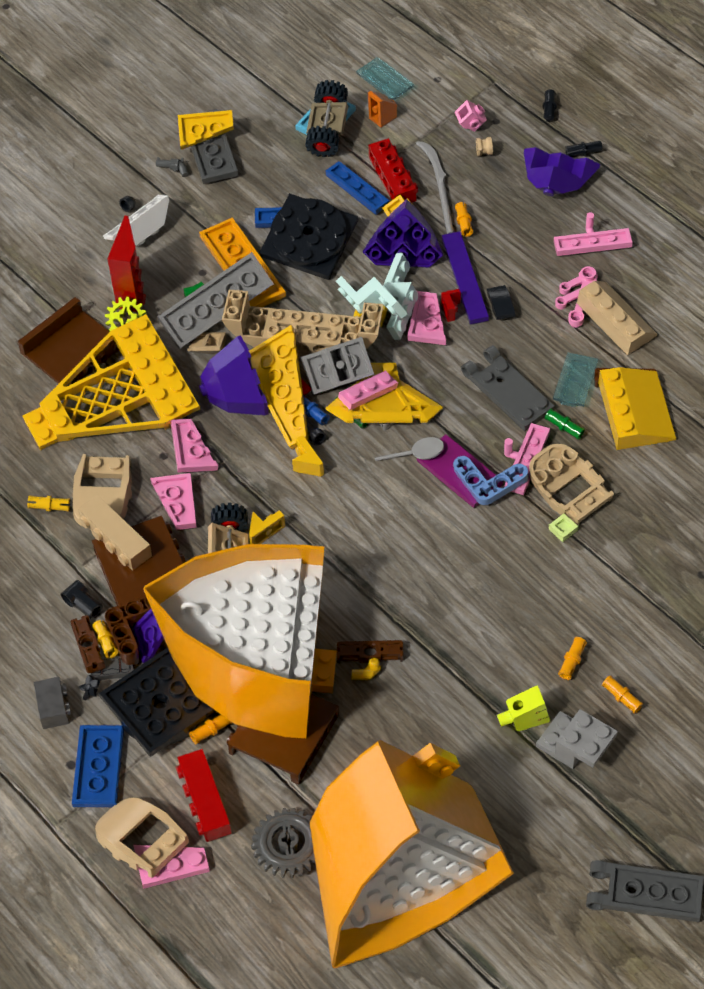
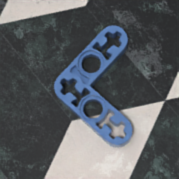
[453,456,529,505]

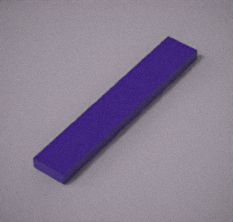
[442,231,489,324]

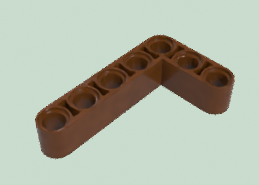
[105,595,151,666]

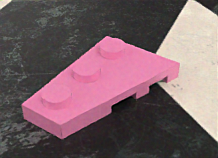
[408,291,446,345]
[171,419,218,473]
[150,473,197,530]
[133,845,210,889]

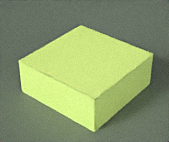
[549,514,578,542]

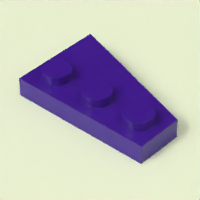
[131,609,164,663]

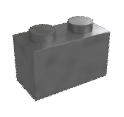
[33,677,71,729]

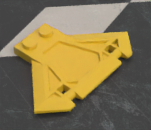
[326,363,443,423]

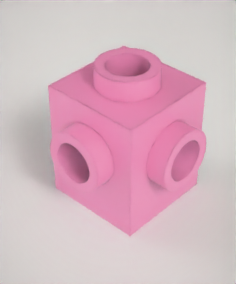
[455,100,487,132]

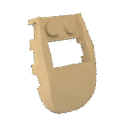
[529,444,614,525]
[73,454,132,528]
[95,798,189,878]

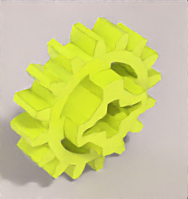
[105,297,147,331]

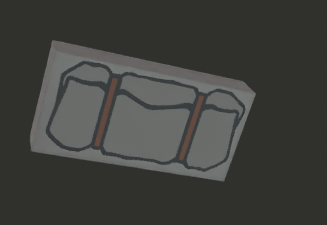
[90,656,134,681]

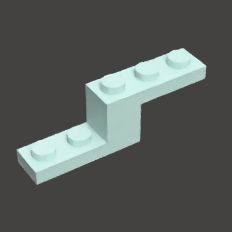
[383,253,419,340]
[336,276,407,319]

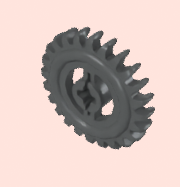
[251,808,316,878]

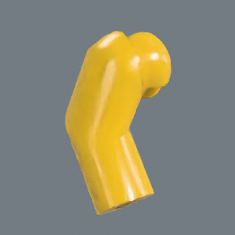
[352,658,381,680]

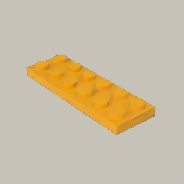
[199,217,286,307]

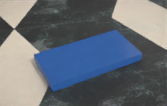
[72,725,124,807]

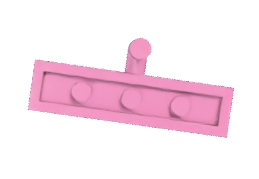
[554,212,632,256]
[504,423,550,495]

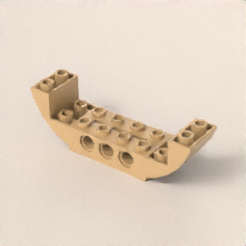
[222,289,384,357]

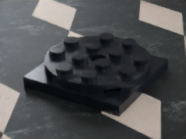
[259,193,358,280]
[99,647,217,757]

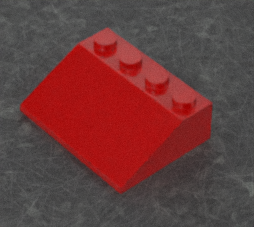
[107,215,146,312]

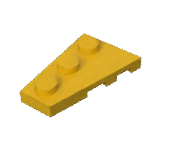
[178,110,234,150]

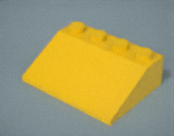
[598,367,676,450]

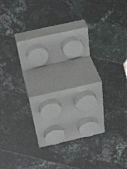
[300,337,374,395]
[536,709,618,769]

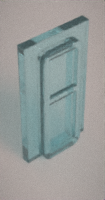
[356,57,414,100]
[553,352,598,407]

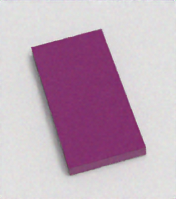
[417,434,503,508]

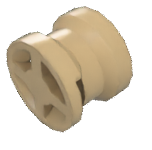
[476,137,493,156]

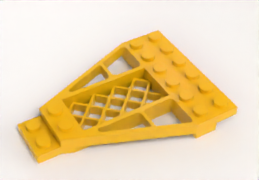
[22,314,200,450]

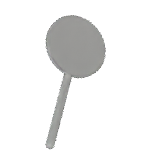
[375,437,444,461]

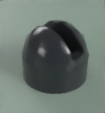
[119,196,136,212]
[309,428,326,446]

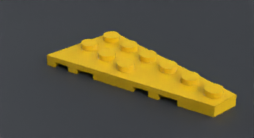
[249,325,309,450]

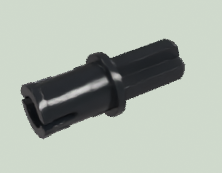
[542,89,557,122]
[565,141,603,157]

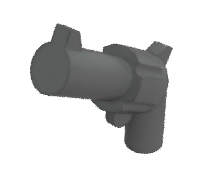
[156,157,189,177]

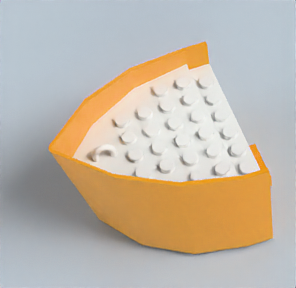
[143,544,337,738]
[310,740,514,968]

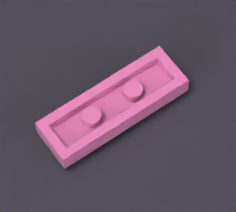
[338,371,398,410]

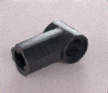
[60,580,103,619]

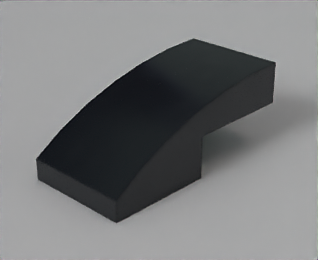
[487,285,515,320]

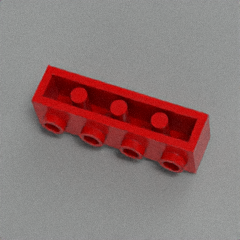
[368,138,418,203]
[175,749,232,842]

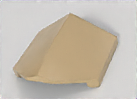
[188,332,226,354]

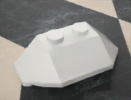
[103,195,169,246]

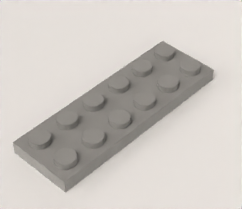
[157,252,274,349]

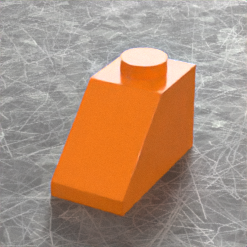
[368,91,397,128]

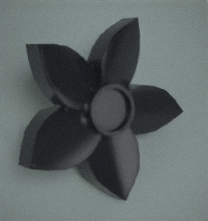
[79,675,100,701]

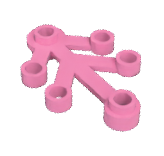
[555,266,598,328]

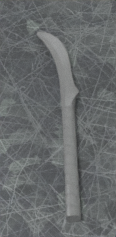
[416,141,454,234]

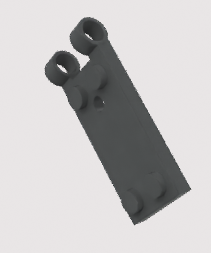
[190,109,238,184]
[461,345,555,431]
[586,860,704,922]

